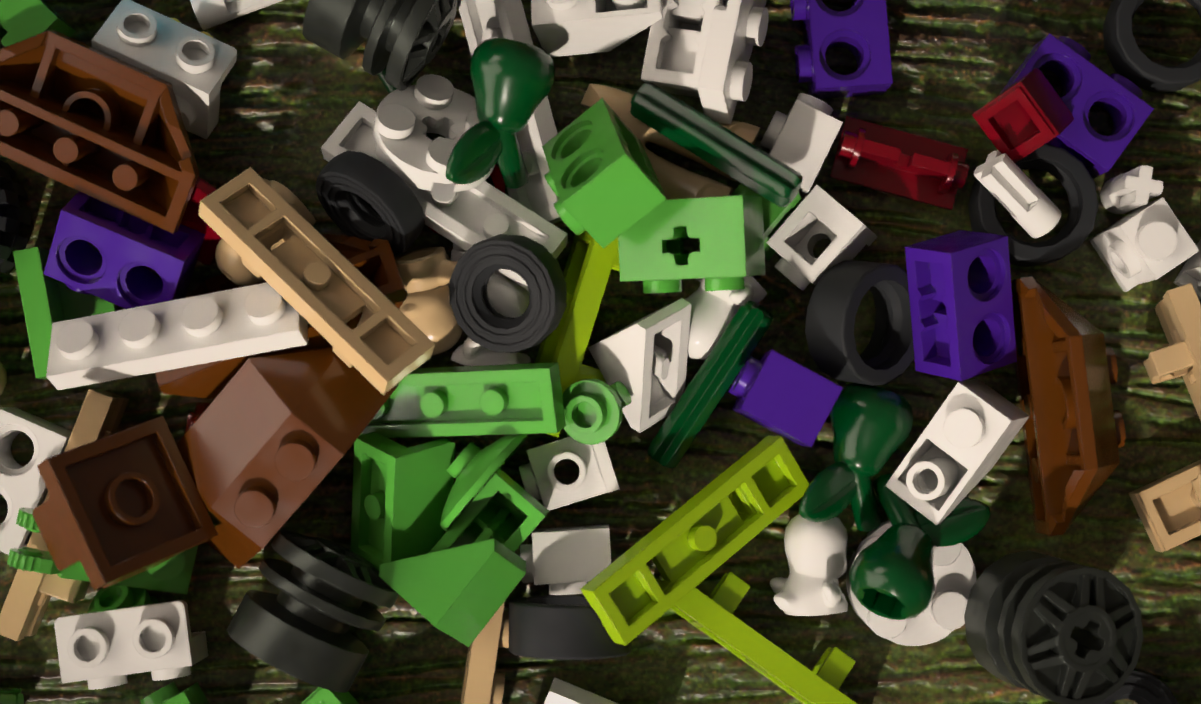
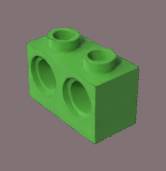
[542,98,666,248]

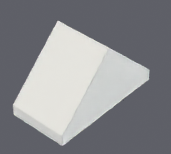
[588,298,692,433]

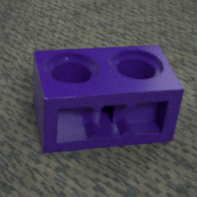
[790,0,893,99]
[1000,33,1154,179]
[43,191,206,309]
[905,230,1017,381]
[728,350,843,447]

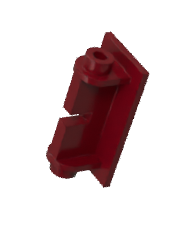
[830,116,969,211]

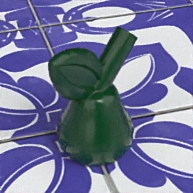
[445,37,555,189]
[799,383,914,532]
[849,473,991,620]

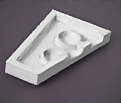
[697,0,768,125]

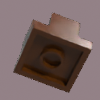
[32,416,218,590]

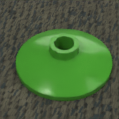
[440,434,530,531]

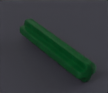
[630,82,803,207]
[647,300,773,469]

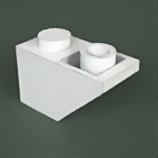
[531,0,663,57]
[885,379,1030,525]

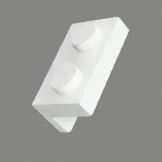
[92,0,237,140]
[54,600,208,690]

